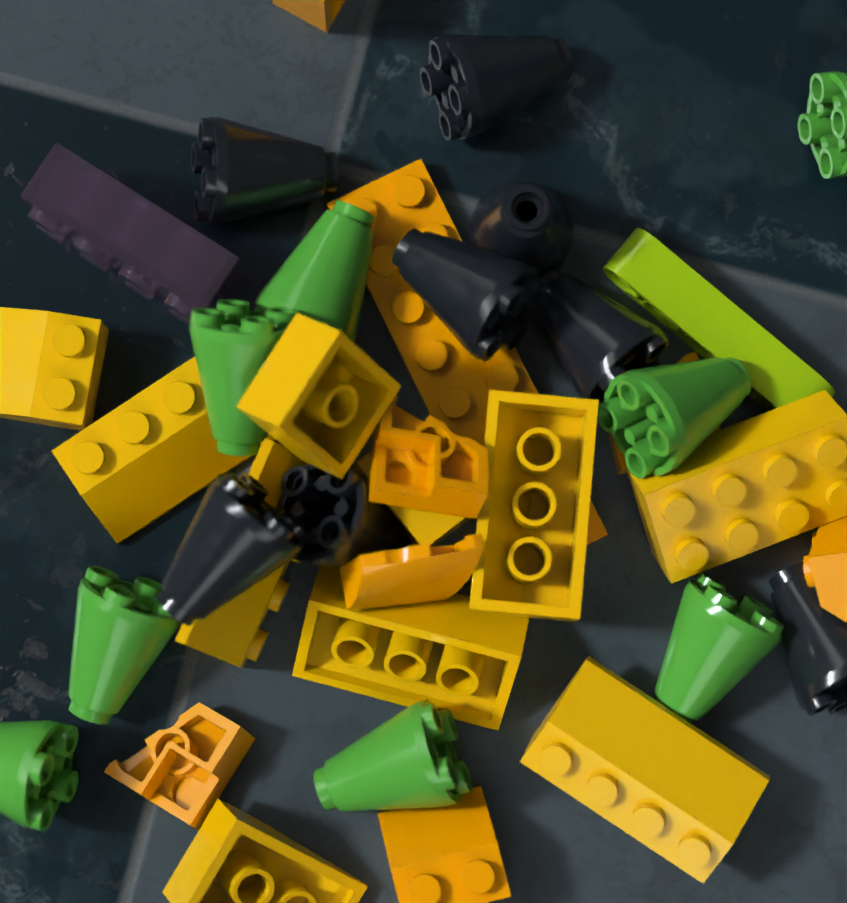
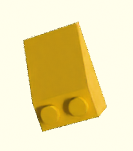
[0,307,109,431]
[162,799,368,903]

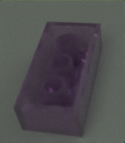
[20,142,246,325]

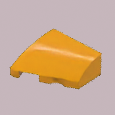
[369,395,489,519]
[340,534,484,611]
[104,702,256,830]

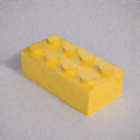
[625,390,847,584]

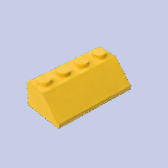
[52,356,276,545]
[469,390,599,622]
[175,437,308,668]
[292,566,529,731]
[520,656,770,884]

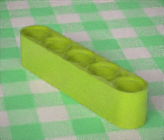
[602,228,835,412]

